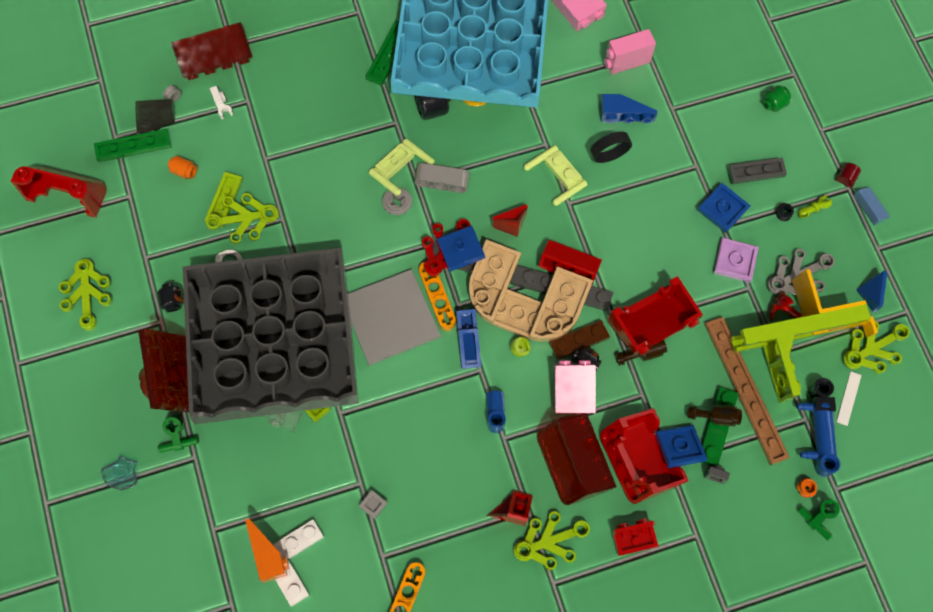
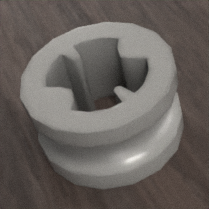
[163,85,181,103]

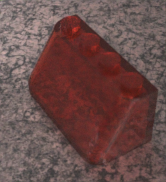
[171,22,252,80]
[537,413,617,505]

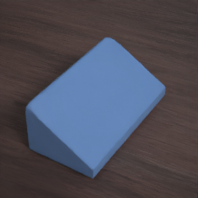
[853,187,890,225]

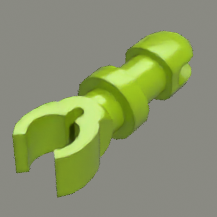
[798,195,832,218]

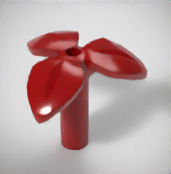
[769,292,803,321]

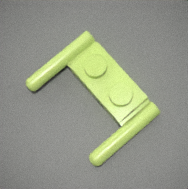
[369,139,435,196]
[524,145,587,206]

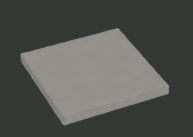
[348,269,441,366]

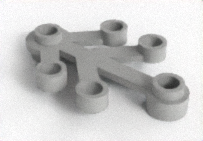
[768,249,835,297]

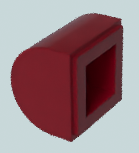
[835,163,861,189]

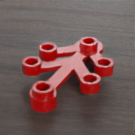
[422,219,471,276]

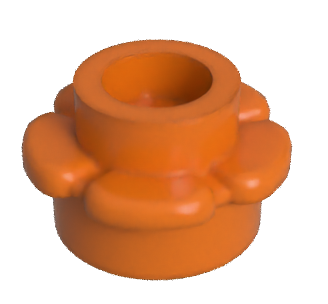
[797,478,817,498]

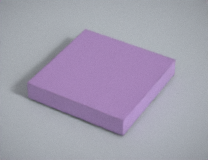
[714,237,759,283]

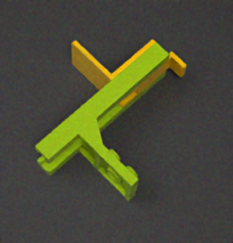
[730,269,878,403]

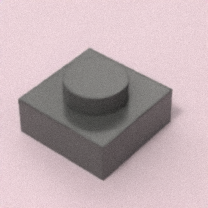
[704,466,730,484]

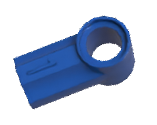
[487,391,506,433]

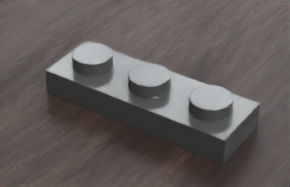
[728,158,787,184]

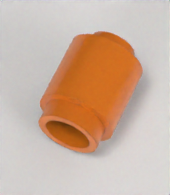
[168,155,197,179]

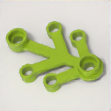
[205,193,279,244]
[58,259,112,331]
[843,320,910,374]
[514,511,590,570]

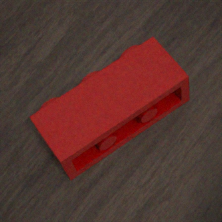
[538,240,602,287]

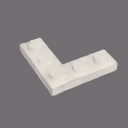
[273,520,324,607]

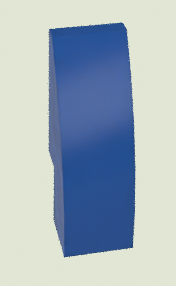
[456,309,481,369]

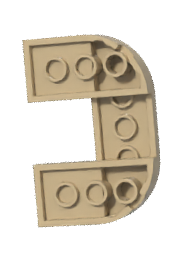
[469,240,593,342]

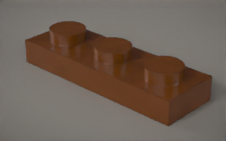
[549,320,610,361]

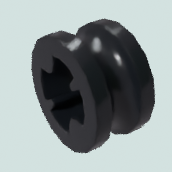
[776,203,794,221]

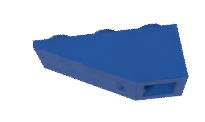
[600,94,658,123]

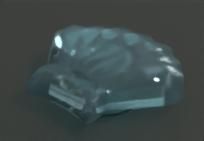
[101,455,137,490]

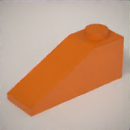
[245,519,290,583]

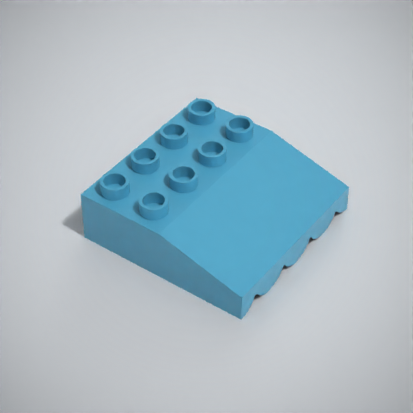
[391,0,548,108]

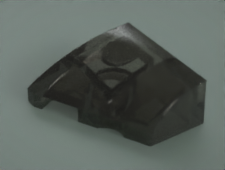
[135,99,175,134]

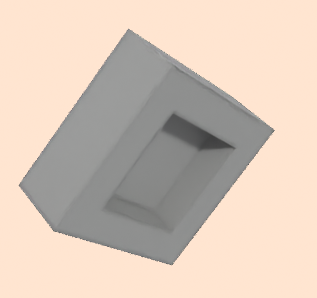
[359,490,388,519]

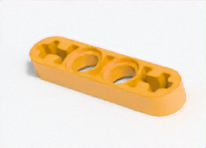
[419,262,456,331]
[390,562,425,612]

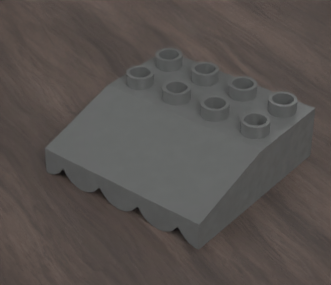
[183,248,359,424]

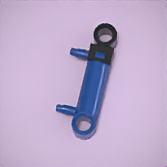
[797,378,841,477]

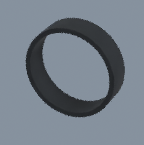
[590,131,632,163]

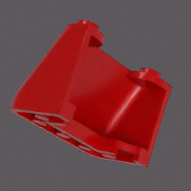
[11,166,107,218]
[608,276,703,355]
[600,408,689,504]

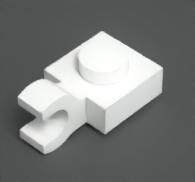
[210,86,233,119]

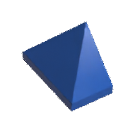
[857,271,888,312]

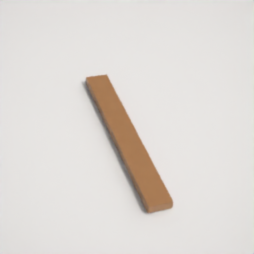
[704,317,790,466]

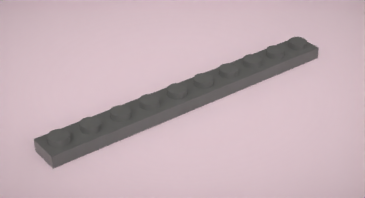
[426,242,613,312]

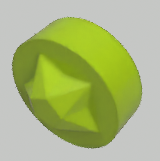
[510,337,531,357]

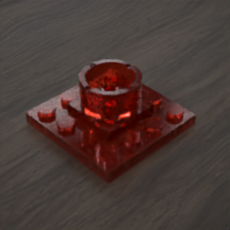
[138,328,189,413]

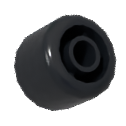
[414,95,451,120]

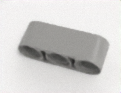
[414,163,470,193]

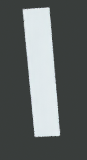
[837,371,862,426]

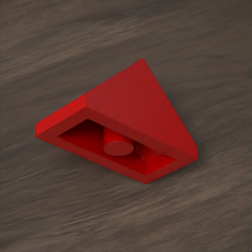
[491,204,528,237]
[486,490,533,526]

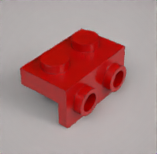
[612,519,659,557]

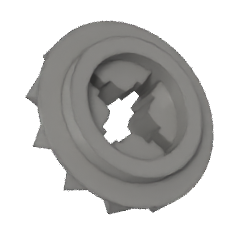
[382,188,412,217]

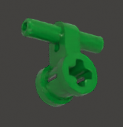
[158,415,199,453]
[798,499,840,540]

